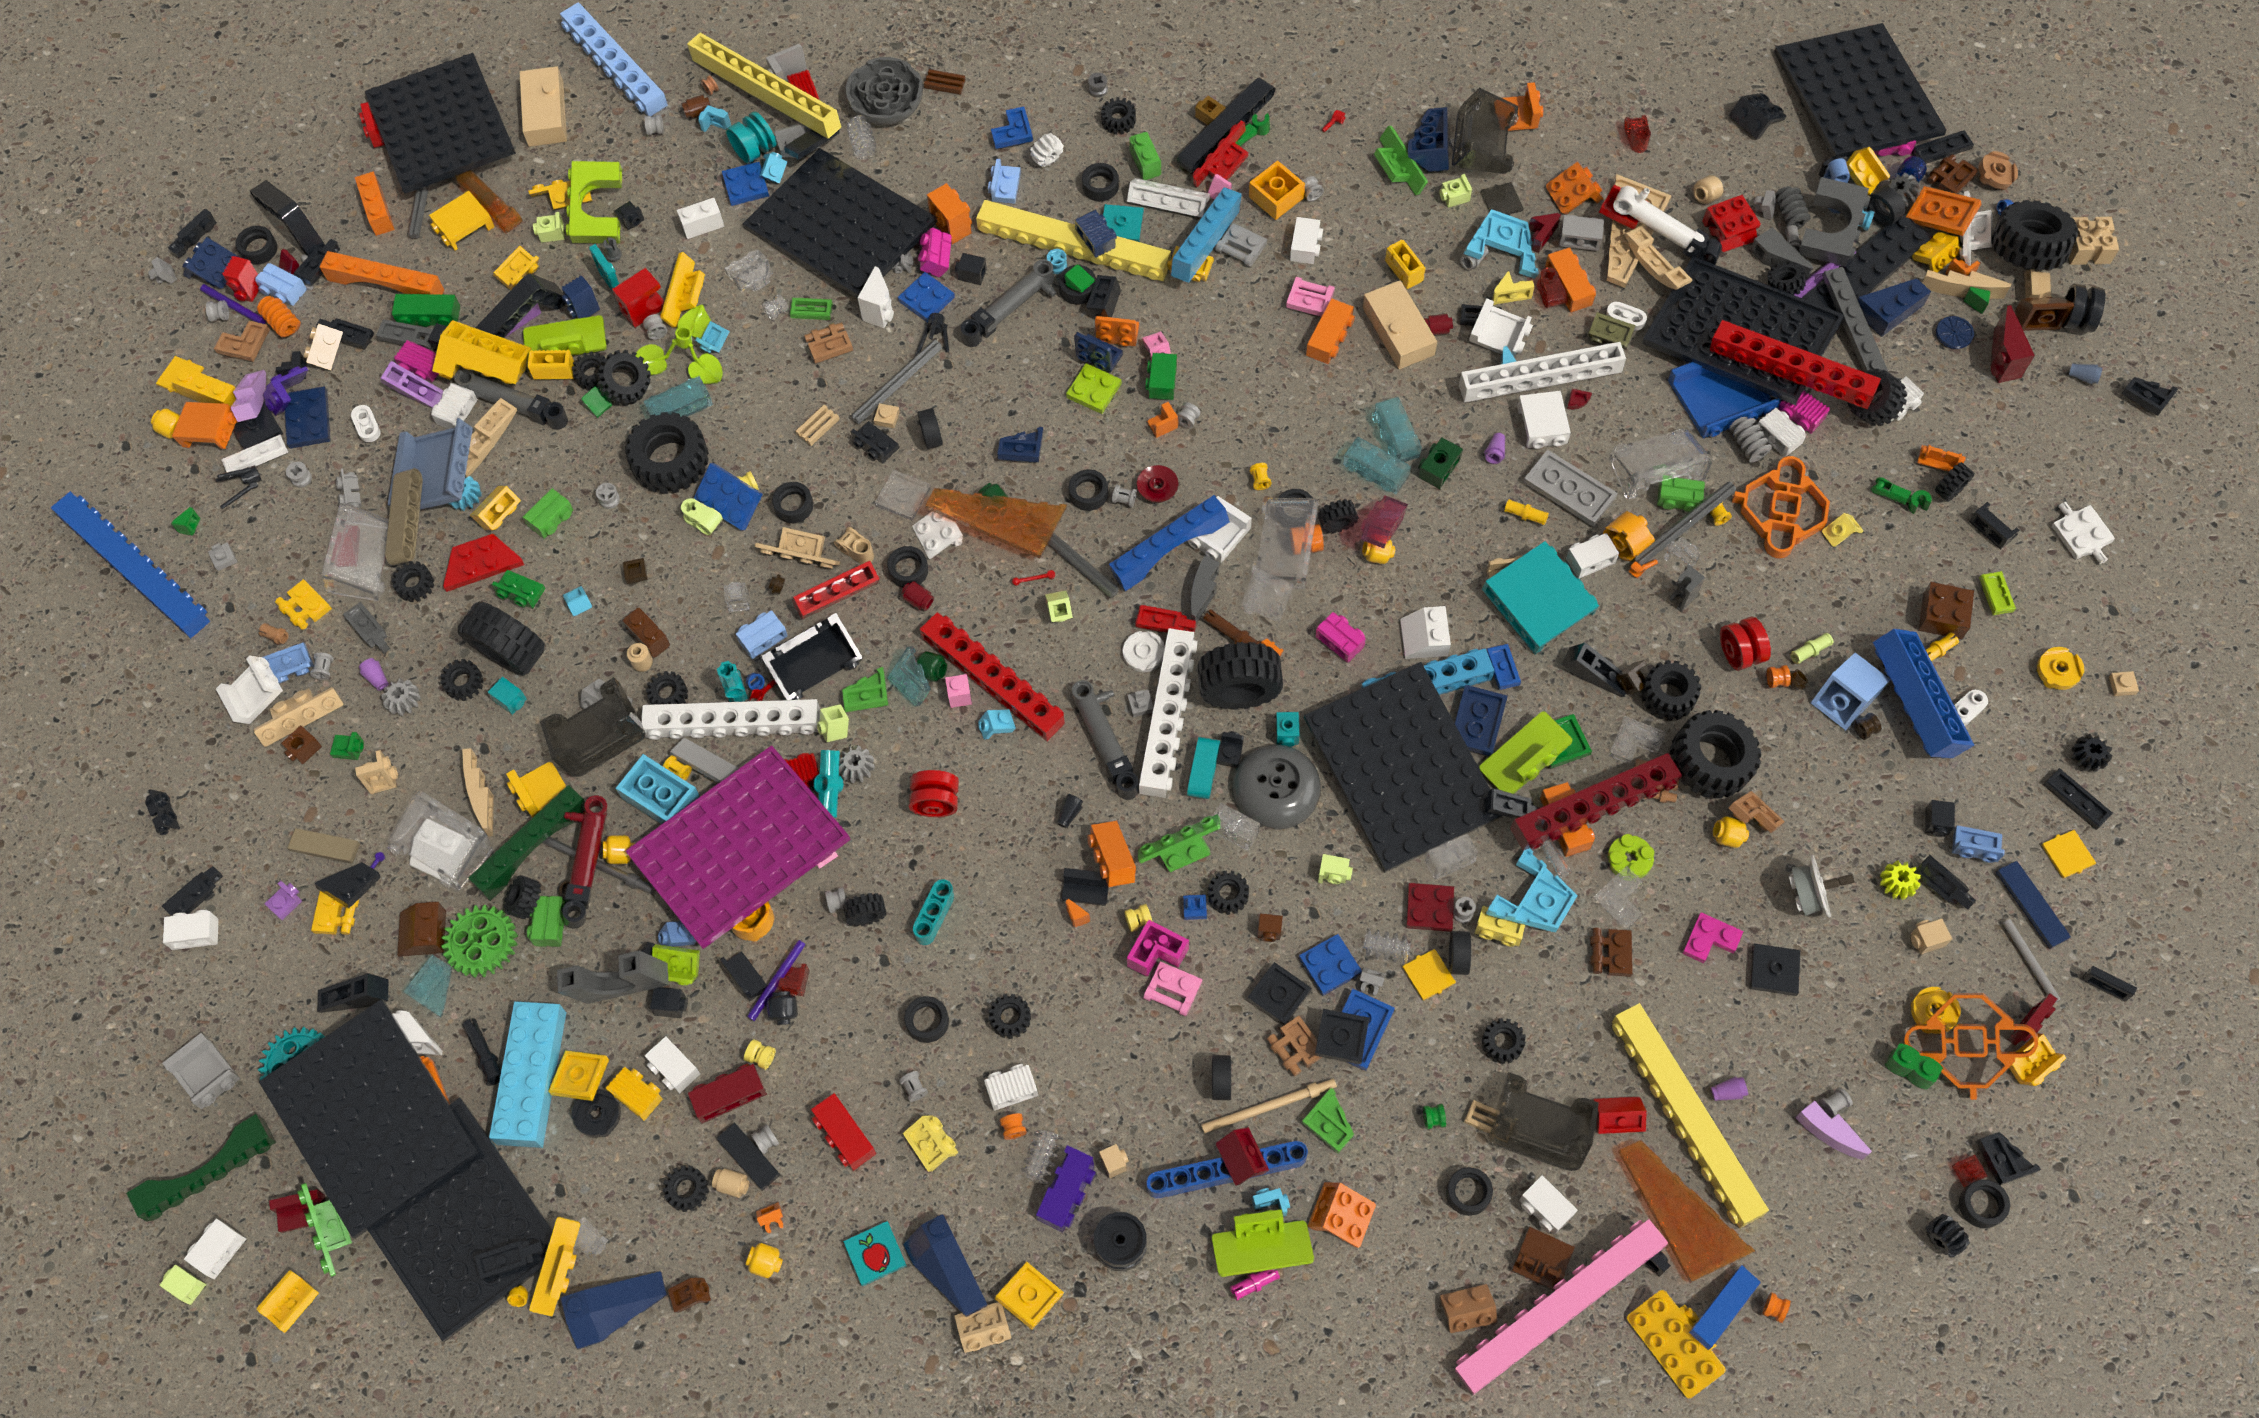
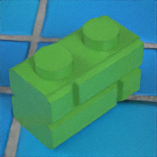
[1129,132,1161,180]
[1657,475,1705,513]
[522,488,573,539]
[527,896,565,947]

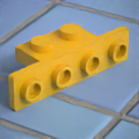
[528,180,593,210]
[660,252,705,328]
[529,1217,581,1316]

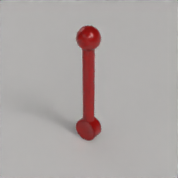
[1012,570,1055,586]

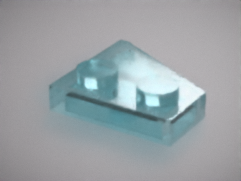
[888,646,931,707]
[404,954,452,1018]

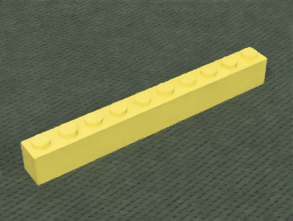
[687,33,841,139]
[976,200,1171,281]
[1612,1003,1769,1229]

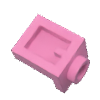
[1142,331,1171,361]

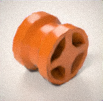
[1767,665,1791,688]
[1000,1113,1027,1140]
[1762,1292,1791,1323]

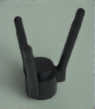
[914,313,949,357]
[216,465,262,509]

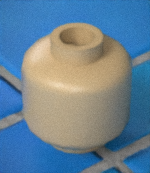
[1693,175,1723,204]

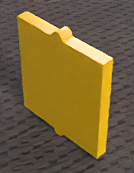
[156,356,204,394]
[2041,830,2096,879]
[1402,949,1456,1001]

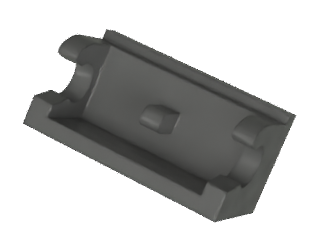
[1670,564,1705,612]

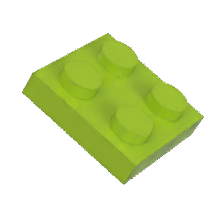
[1066,363,1122,414]

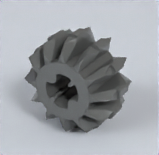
[1885,173,1920,207]

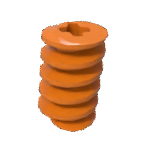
[257,296,301,337]

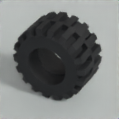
[596,350,651,406]
[1847,369,1907,426]
[1641,660,1701,721]

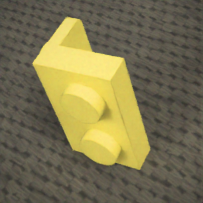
[1475,906,1525,947]

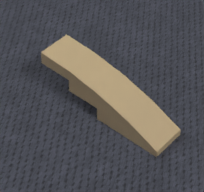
[1922,270,2011,299]
[465,398,517,478]
[462,748,494,837]

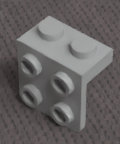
[766,44,807,81]

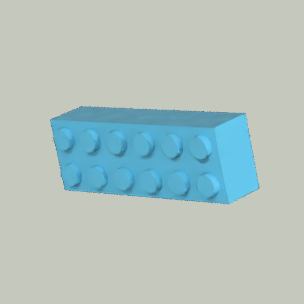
[489,1002,567,1148]

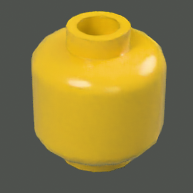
[151,408,180,439]
[1362,535,1395,564]
[1713,816,1749,848]
[602,835,635,864]
[745,1243,783,1278]

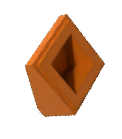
[1065,899,1090,927]

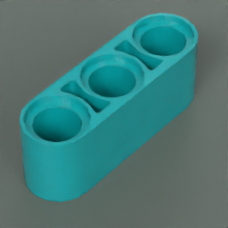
[1187,737,1220,800]
[913,879,955,945]

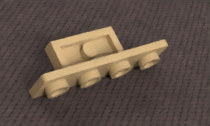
[755,527,840,569]
[254,687,343,747]

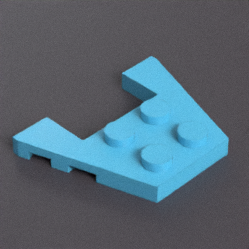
[1464,209,1539,279]
[1486,848,1578,933]

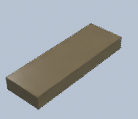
[287,828,360,864]

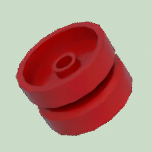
[1720,616,1771,671]
[909,770,959,817]

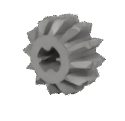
[381,678,421,716]
[839,745,875,784]

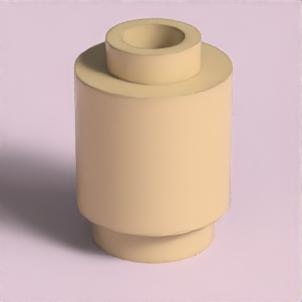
[627,643,653,672]
[712,1168,750,1198]

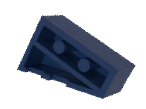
[1858,278,1931,337]

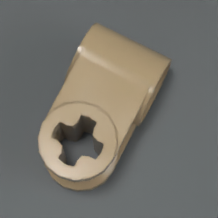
[834,527,874,564]

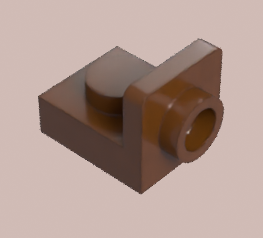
[668,1278,711,1313]

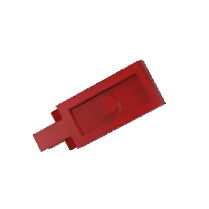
[1135,605,1196,634]

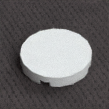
[1123,631,1165,673]

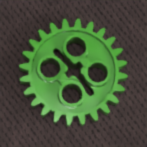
[442,905,518,978]

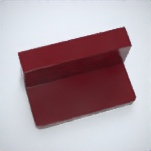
[1216,1127,1269,1186]
[269,1189,326,1233]

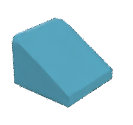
[1500,346,1516,365]
[563,586,592,616]

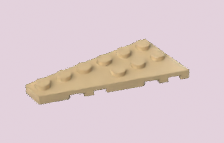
[1606,174,1671,288]

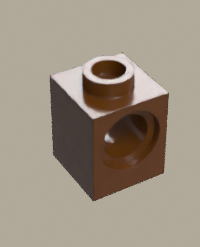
[281,725,322,765]

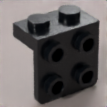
[1728,93,1787,139]

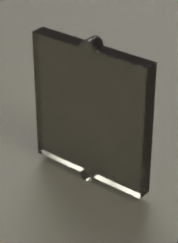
[1481,182,1524,216]

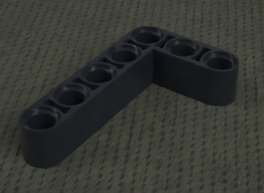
[250,180,325,256]
[475,274,565,338]

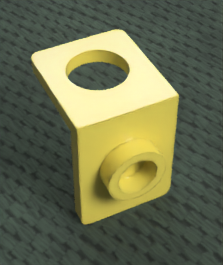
[1822,513,1864,547]

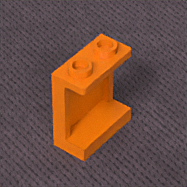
[172,402,237,449]

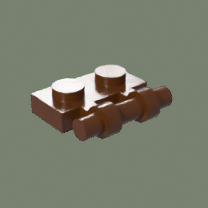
[1927,154,1979,194]
[1590,928,1633,977]

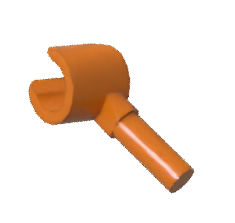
[1628,559,1658,578]

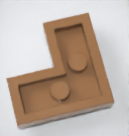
[214,321,270,362]
[1729,791,1785,833]

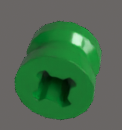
[1423,1104,1446,1130]

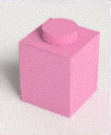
[945,674,972,708]

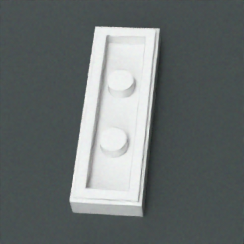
[221,435,288,477]

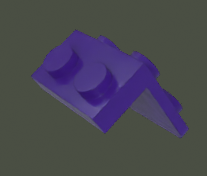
[263,366,309,416]

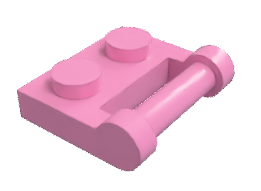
[1286,277,1335,317]
[1144,961,1202,1017]

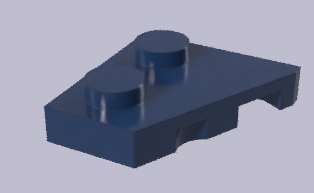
[997,427,1044,462]

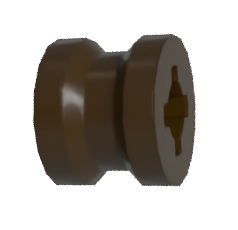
[1853,713,1882,740]

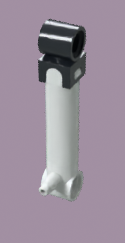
[1613,186,1723,265]

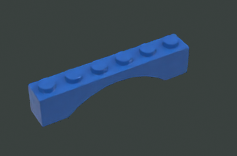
[1109,495,1230,591]

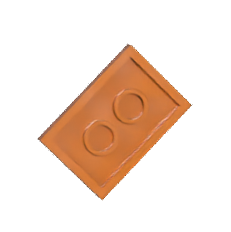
[1906,186,1981,236]

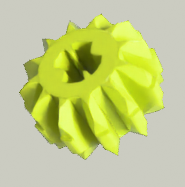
[1880,860,1921,900]

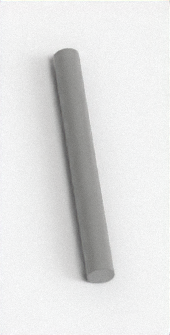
[2002,919,2061,1003]

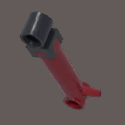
[563,795,607,929]

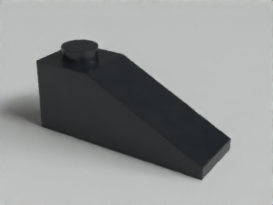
[1561,642,1626,697]
[317,973,389,1013]

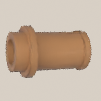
[259,623,289,645]

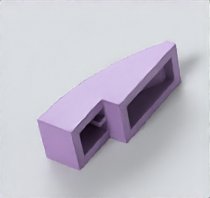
[231,370,266,422]
[1795,1101,1872,1160]

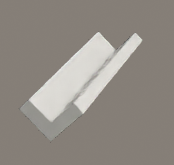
[1127,178,1210,217]

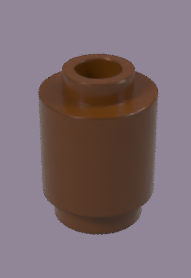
[681,95,711,118]

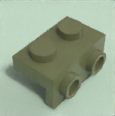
[1588,312,1636,350]

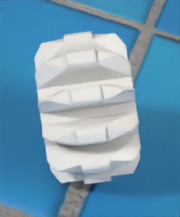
[1030,133,1063,167]

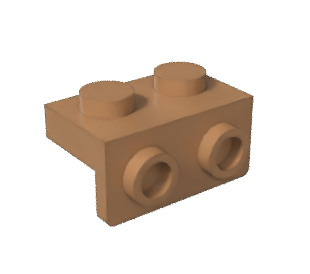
[1440,1284,1497,1333]

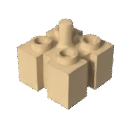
[2069,217,2119,265]

